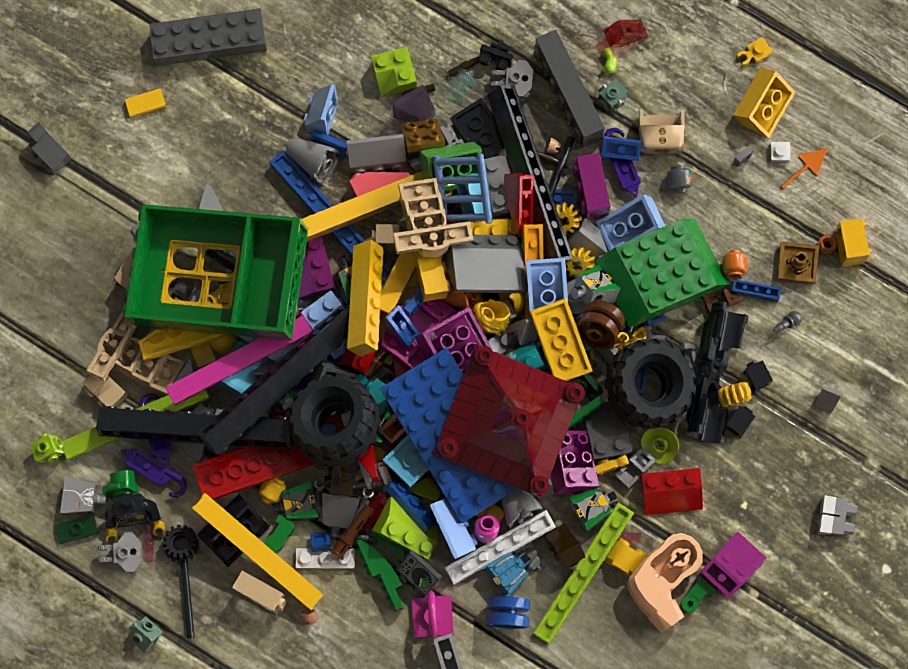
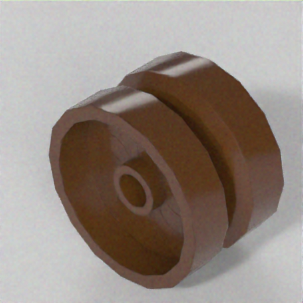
[576,300,625,350]

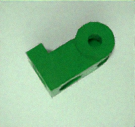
[265,514,297,553]
[681,577,717,613]

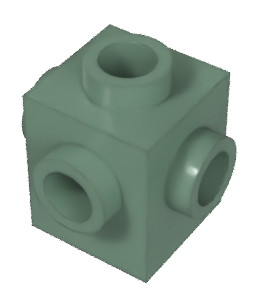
[598,78,628,112]
[127,616,163,653]

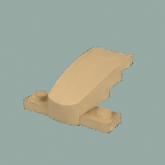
[393,178,474,257]
[86,310,186,396]

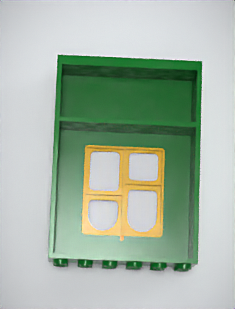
[123,204,309,341]

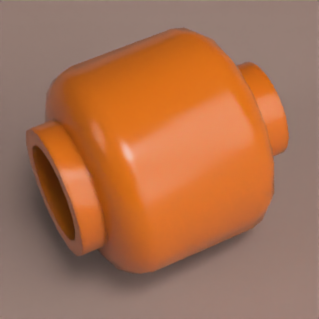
[722,250,747,279]

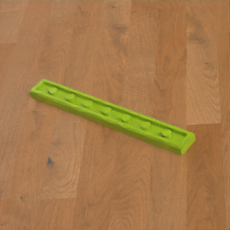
[62,389,210,461]
[533,502,634,644]

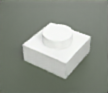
[770,142,790,162]

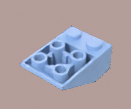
[296,291,348,359]

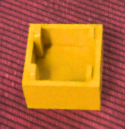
[834,218,872,267]

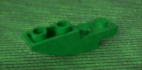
[355,540,404,611]

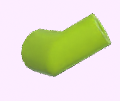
[602,47,617,75]

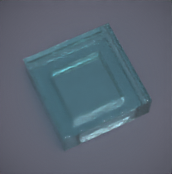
[457,68,477,87]

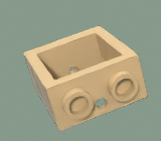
[232,571,287,615]

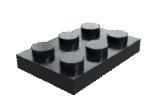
[450,98,505,159]

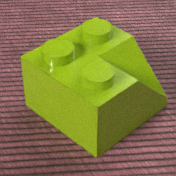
[371,47,417,97]

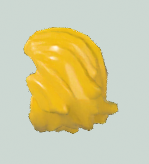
[472,299,511,336]

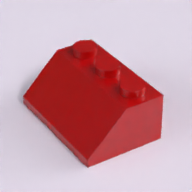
[640,468,703,516]

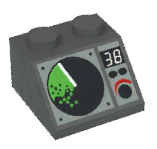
[397,550,442,597]

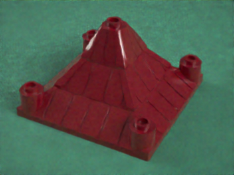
[432,344,585,498]

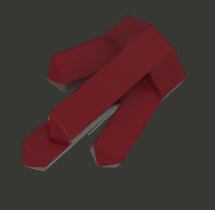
[363,493,388,531]

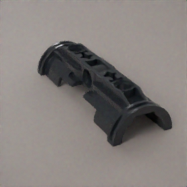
[686,301,749,445]

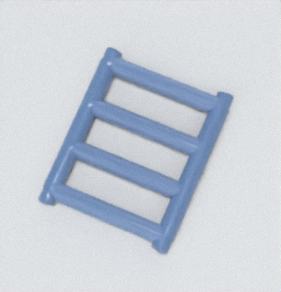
[433,154,492,224]

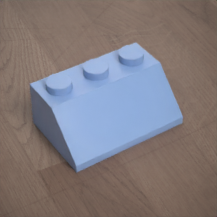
[430,498,478,559]

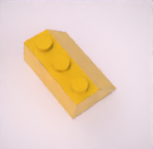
[733,69,795,139]

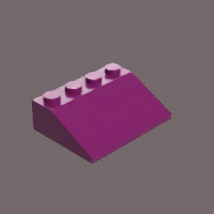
[298,236,336,300]
[414,307,493,374]

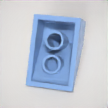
[303,84,338,135]
[596,195,665,251]
[526,258,568,318]

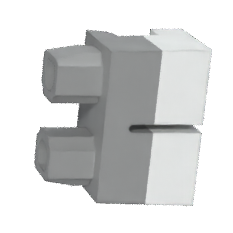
[817,495,858,537]

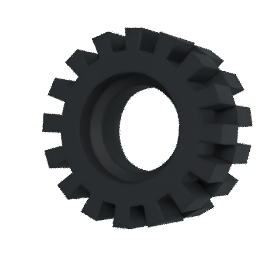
[162,524,199,563]

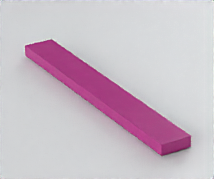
[165,315,312,405]

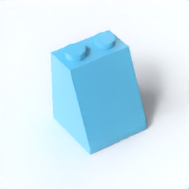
[218,341,272,396]

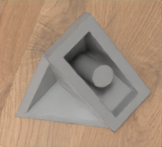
[567,217,608,257]

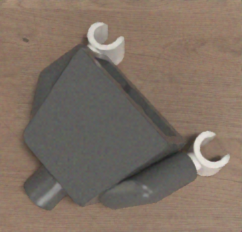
[314,480,374,537]

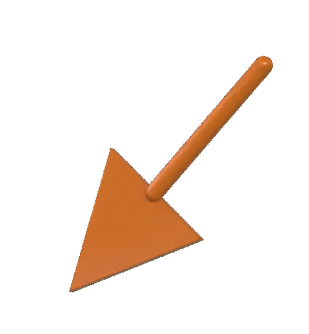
[781,148,828,189]

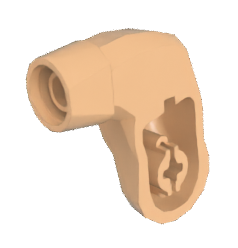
[627,533,703,633]

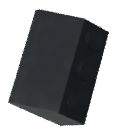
[197,494,270,567]

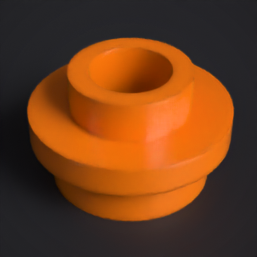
[818,235,837,254]

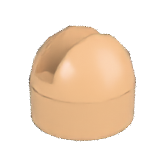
[546,138,561,154]

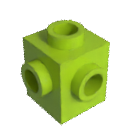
[29,433,64,464]

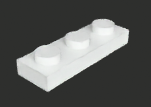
[296,548,355,569]

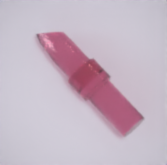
[144,524,154,562]
[618,531,641,541]

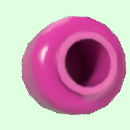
[473,514,500,543]

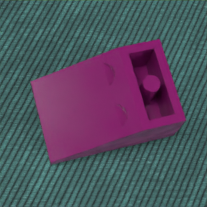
[551,431,599,494]
[699,532,767,601]

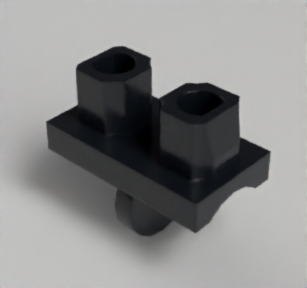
[480,39,514,71]

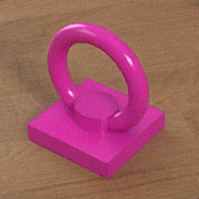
[412,591,454,638]

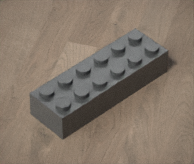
[149,8,267,66]
[533,30,605,148]

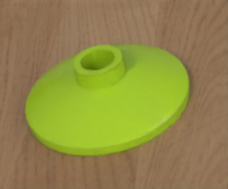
[641,427,679,464]

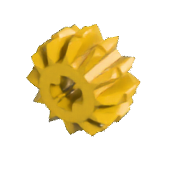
[556,202,582,236]
[565,247,596,279]
[718,382,752,407]

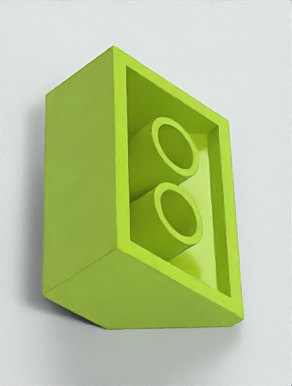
[372,496,439,560]

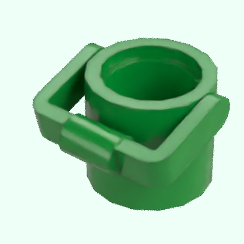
[102,470,139,499]

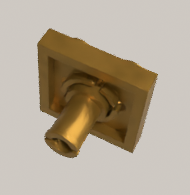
[400,118,445,156]
[777,242,819,284]

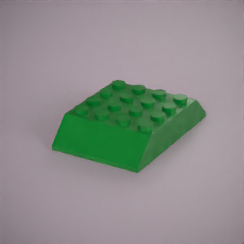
[594,219,730,328]

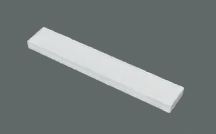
[444,510,556,585]

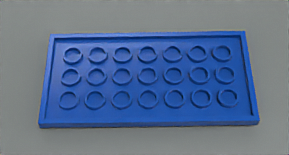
[379,347,517,523]

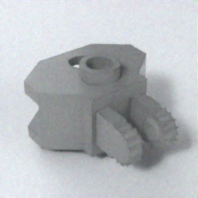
[491,60,533,102]
[97,532,142,572]

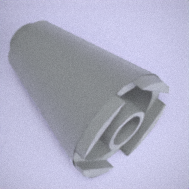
[286,137,339,183]
[500,489,543,529]

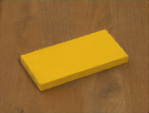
[529,298,593,381]

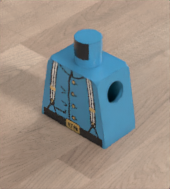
[483,552,532,596]

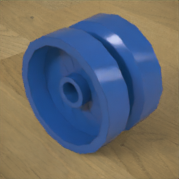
[486,596,530,629]

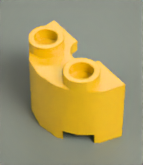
[604,538,647,577]

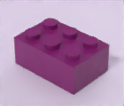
[573,153,611,220]

